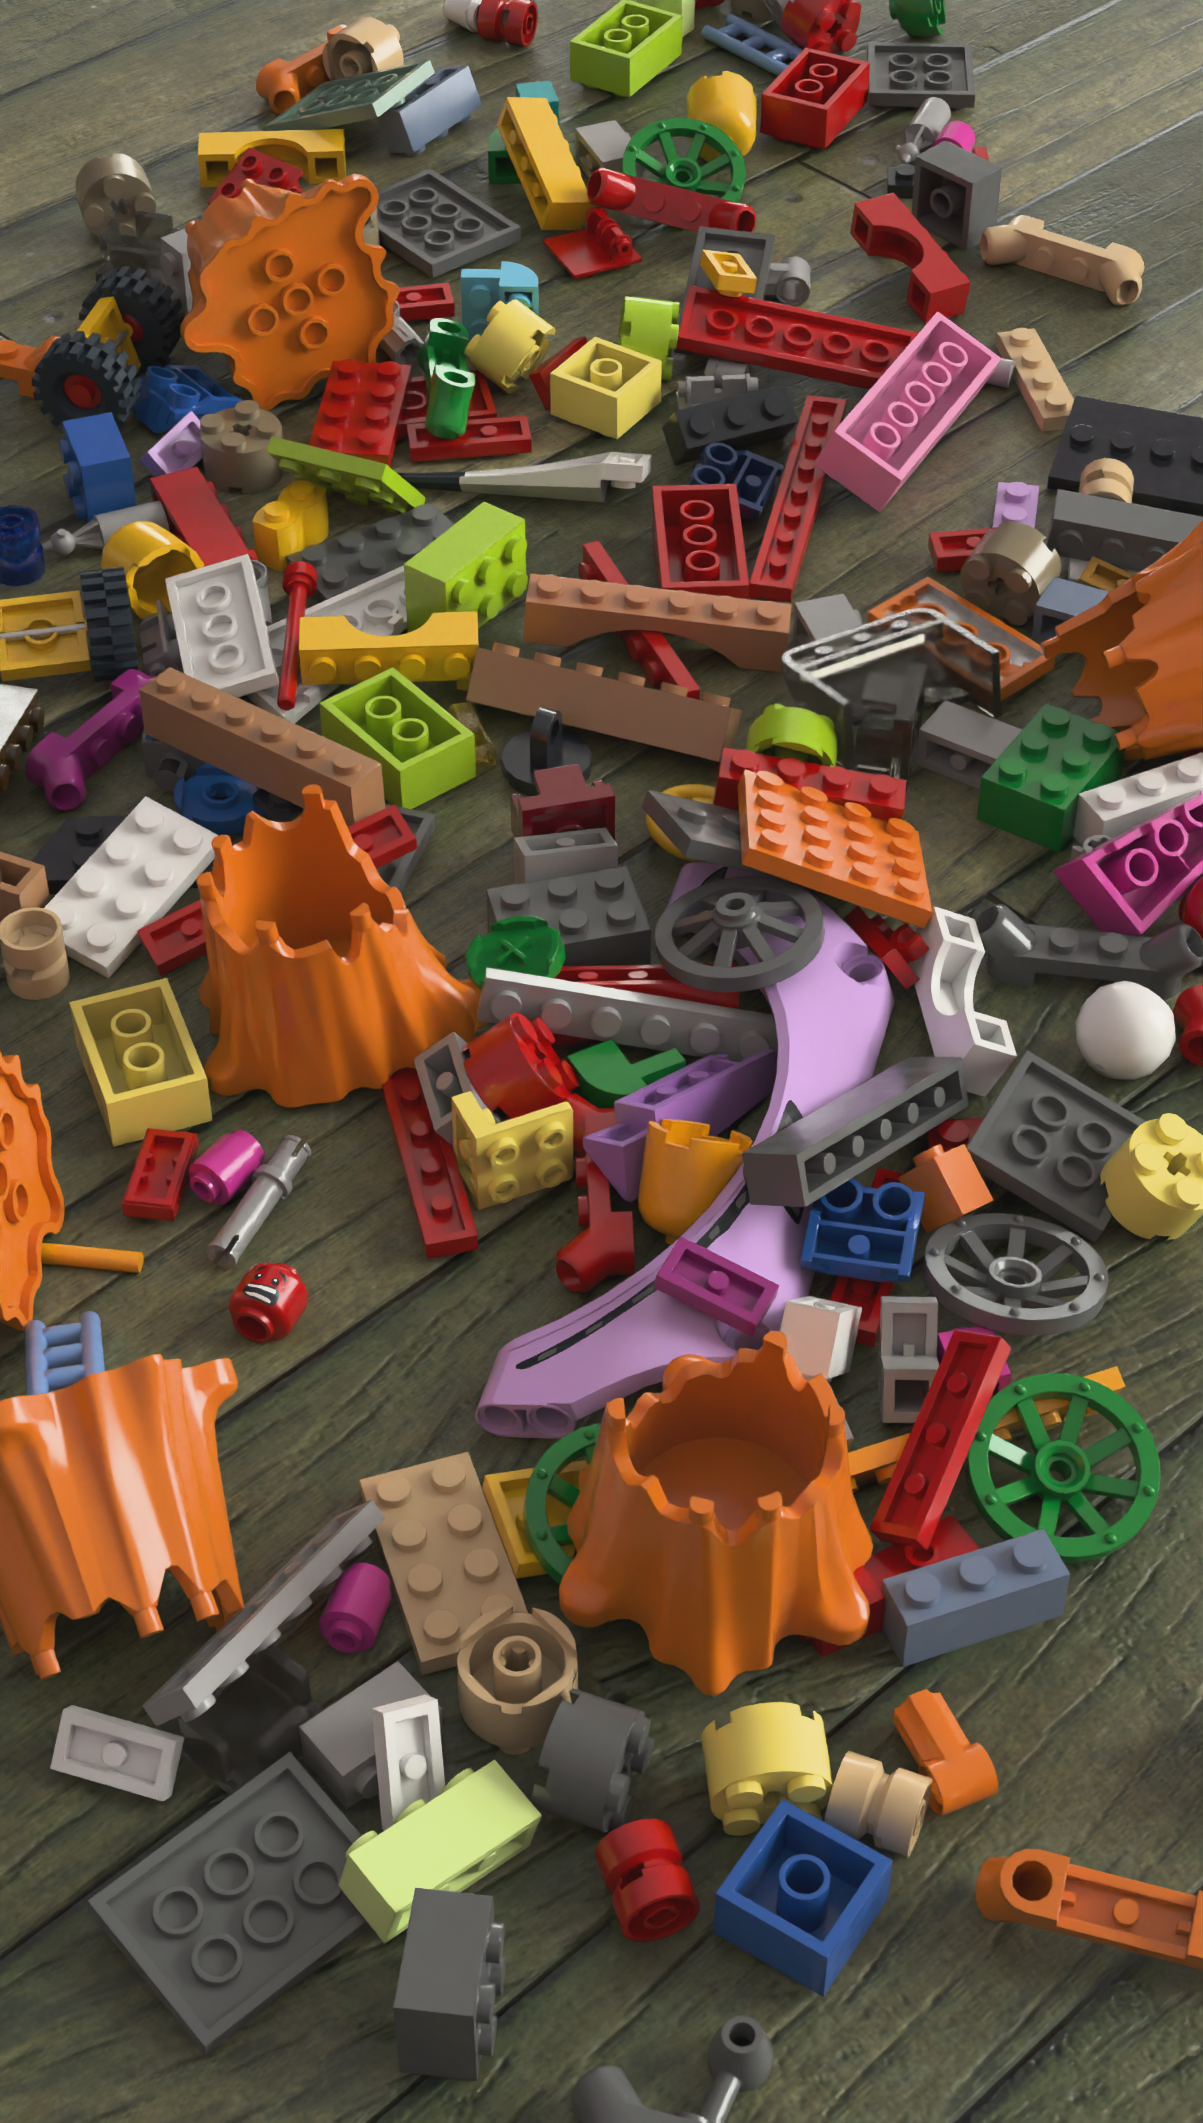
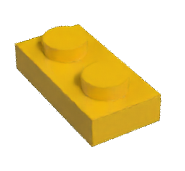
[700,250,757,297]

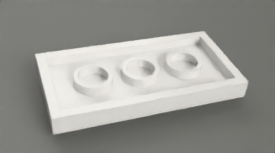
[165,554,280,697]
[45,796,218,979]

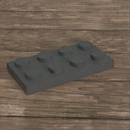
[674,226,775,359]
[286,503,454,603]

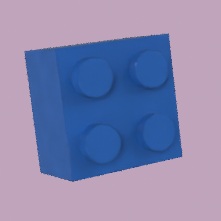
[58,412,137,524]
[714,1799,893,1997]

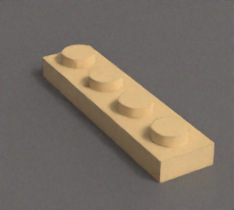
[996,328,1074,432]

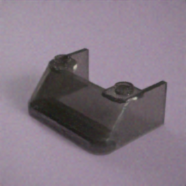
[782,608,1002,770]

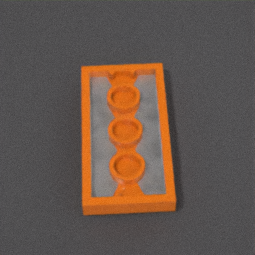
[867,576,1056,706]

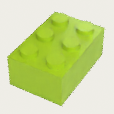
[570,0,683,98]
[404,502,528,633]
[319,667,476,809]

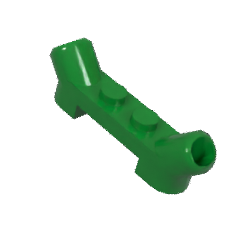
[417,318,476,439]

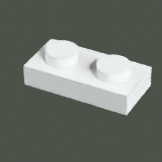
[371,1695,445,1831]
[50,1705,184,1801]

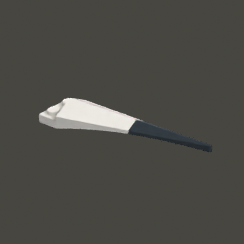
[397,452,652,503]

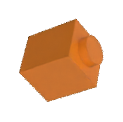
[898,1144,994,1234]

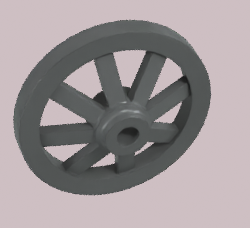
[655,876,825,992]
[923,1213,1109,1336]

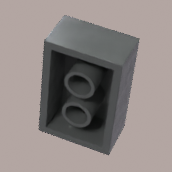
[486,866,651,966]

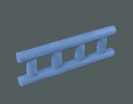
[701,14,803,76]
[24,1311,105,1396]

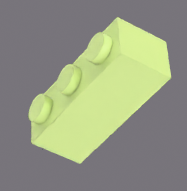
[338,1760,542,1943]

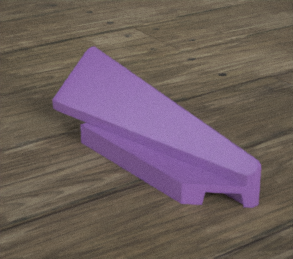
[582,1049,777,1202]

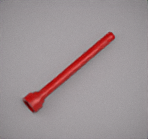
[277,561,318,711]

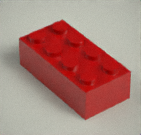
[652,484,749,599]

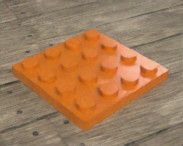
[737,769,932,929]

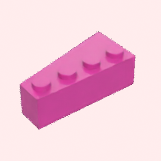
[1053,790,1203,936]

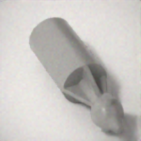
[895,97,951,165]
[41,500,169,557]

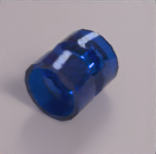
[0,505,46,586]

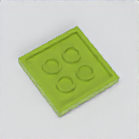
[266,436,426,515]

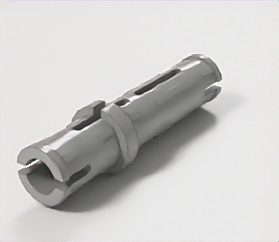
[206,1135,312,1269]

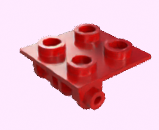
[207,147,304,205]
[543,207,642,279]

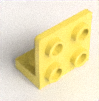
[451,1091,573,1211]

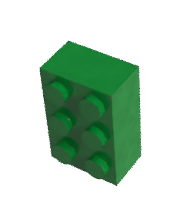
[977,703,1126,853]

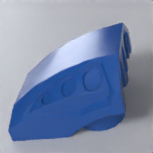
[133,365,243,434]
[801,1178,925,1282]

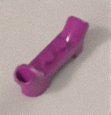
[25,669,157,811]

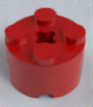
[781,0,861,54]
[462,1012,580,1122]

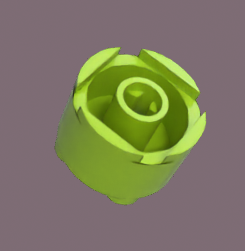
[618,296,679,381]
[745,704,838,767]

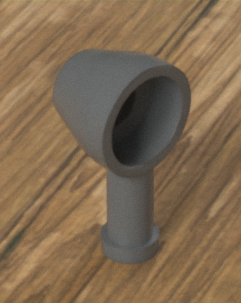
[696,2015,773,2123]

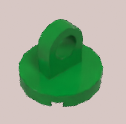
[465,916,566,990]

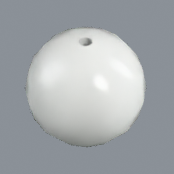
[1075,981,1176,1081]

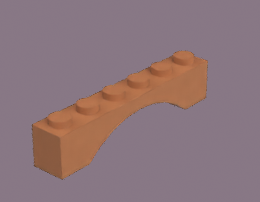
[523,573,792,673]

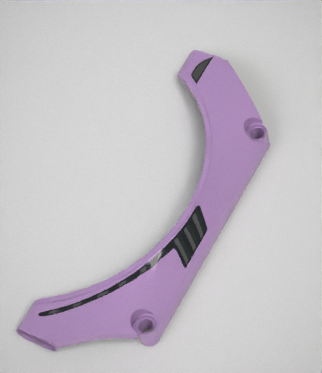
[475,862,895,1439]

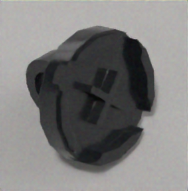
[501,707,592,796]

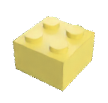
[550,337,662,439]

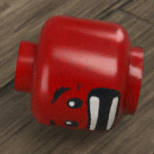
[228,1262,309,1343]

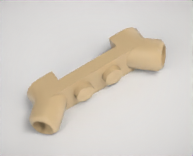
[980,215,1144,307]

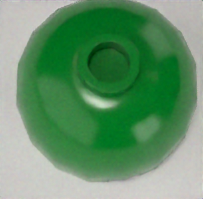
[889,0,946,38]

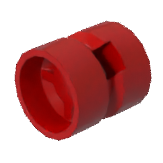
[477,0,538,47]
[595,1819,700,1942]

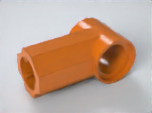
[893,1689,998,1816]

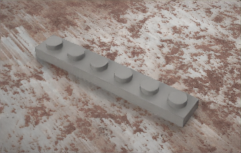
[477,967,778,1062]
[142,1499,385,1726]

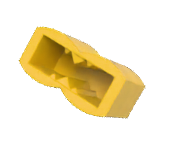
[253,479,329,572]

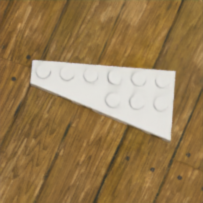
[246,566,407,724]

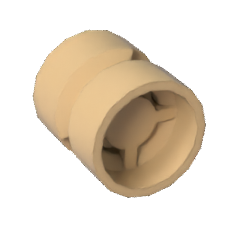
[1079,458,1134,503]
[0,907,70,1000]
[824,1751,933,1858]

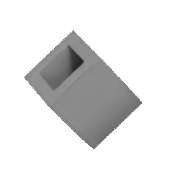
[878,1296,939,1423]

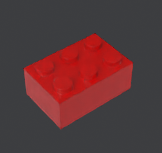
[760,47,870,149]

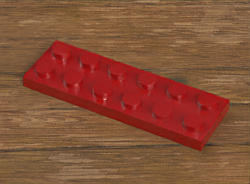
[676,285,918,389]

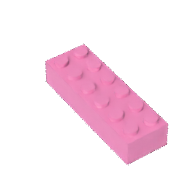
[814,311,1002,512]

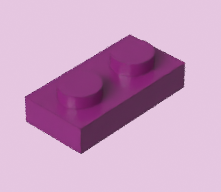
[653,1236,780,1337]

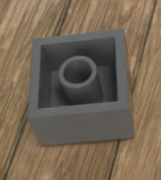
[911,141,1002,250]
[393,1888,506,2081]

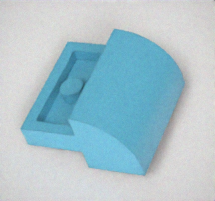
[460,261,539,342]

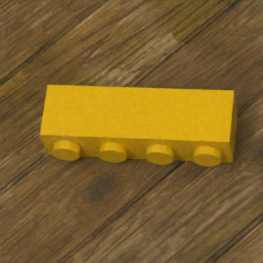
[496,97,593,230]

